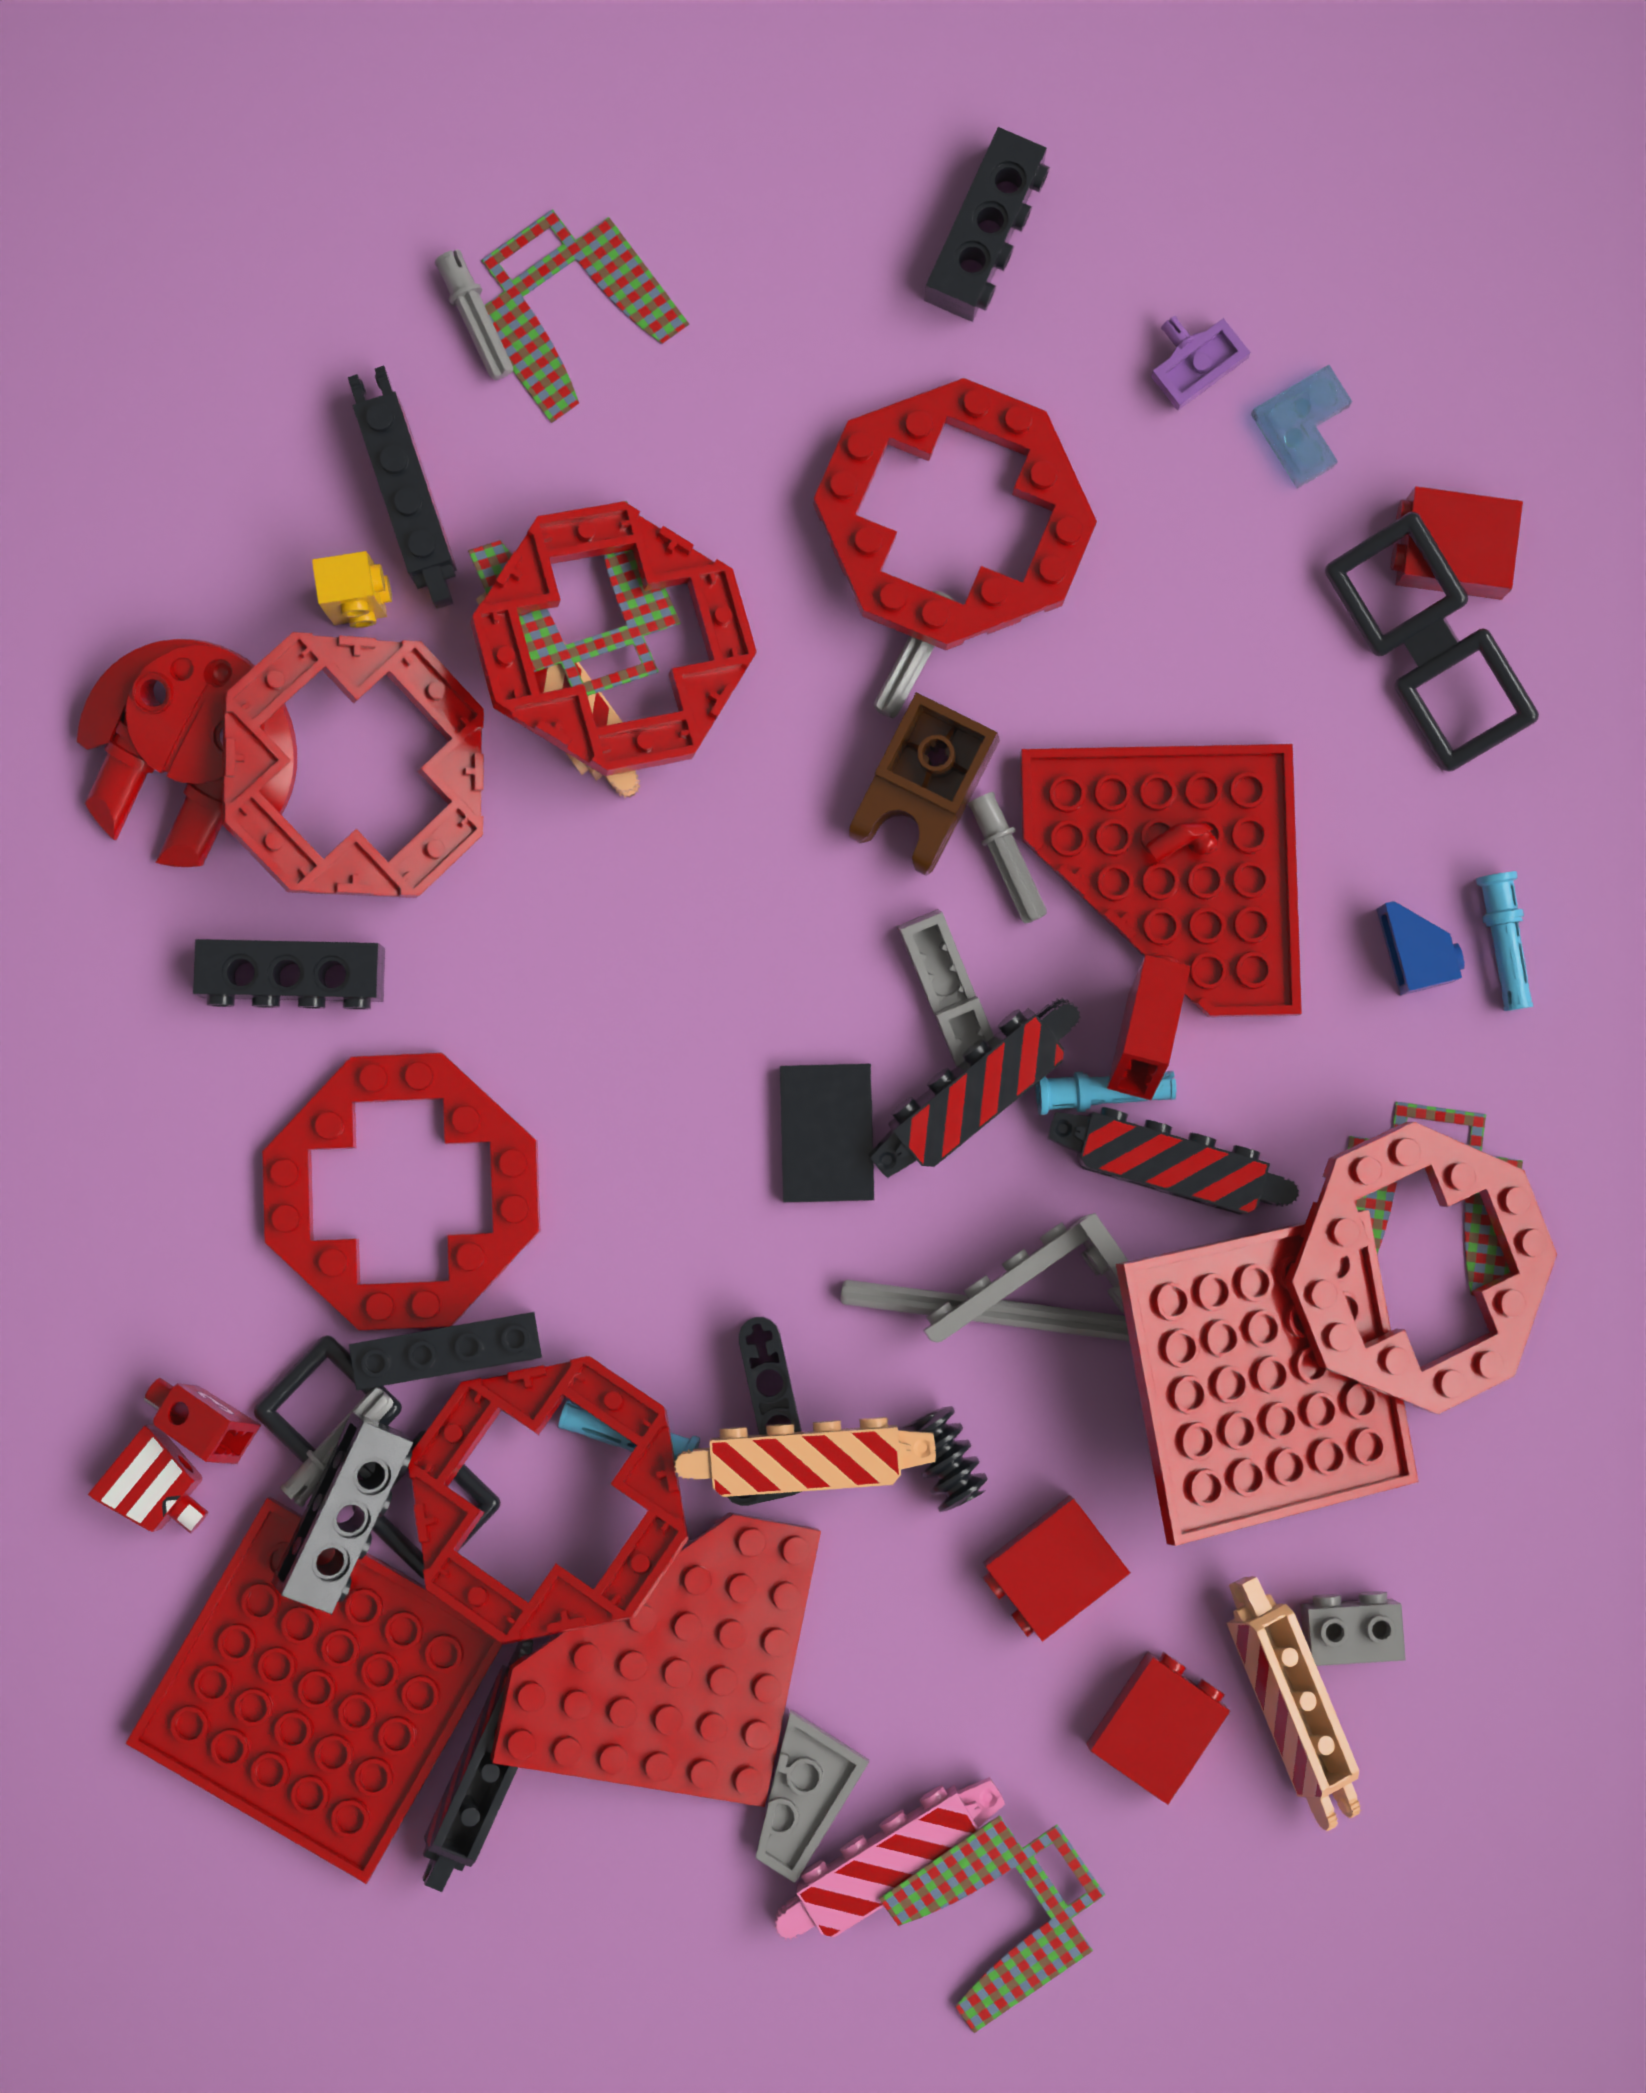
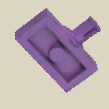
[1151,316,1251,410]

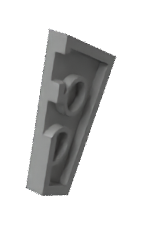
[756,1709,869,1883]

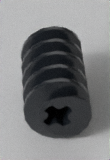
[903,1406,988,1512]

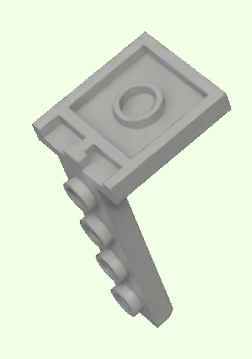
[923,1213,1128,1342]

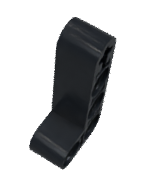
[727,1317,802,1506]

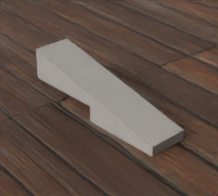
[896,909,994,1067]

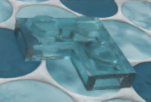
[1251,365,1353,489]

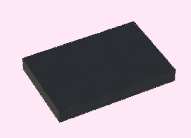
[780,1064,874,1203]

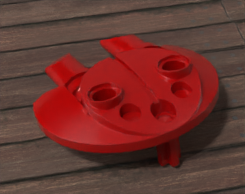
[77,639,297,867]

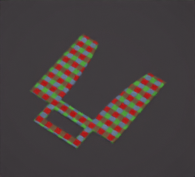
[481,209,690,423]
[468,501,681,696]
[1348,1102,1523,1296]
[879,1815,1105,2033]

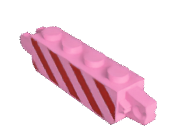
[775,1777,1005,1940]

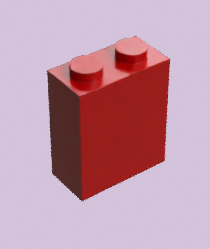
[1390,486,1523,600]
[1107,954,1191,1100]
[982,1495,1131,1642]
[1086,1652,1231,1805]

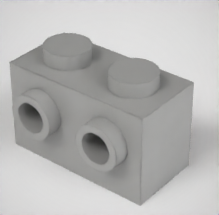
[1300,1591,1406,1666]

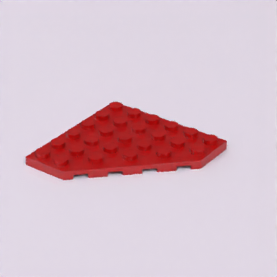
[1020,744,1302,1017]
[490,1512,821,1807]

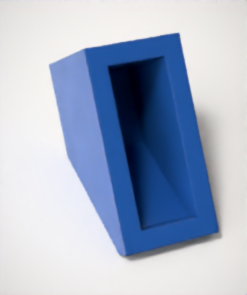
[1376,901,1465,996]

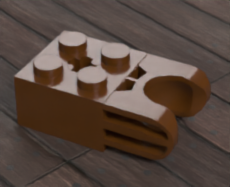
[849,692,1000,876]

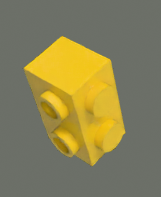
[312,551,392,628]

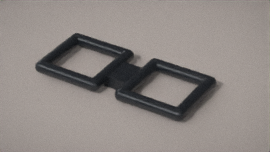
[1325,512,1539,772]
[254,1335,501,1579]

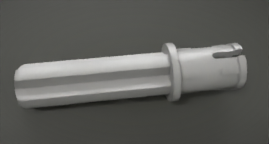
[435,249,513,380]
[874,591,955,718]
[968,792,1047,924]
[280,1387,394,1507]

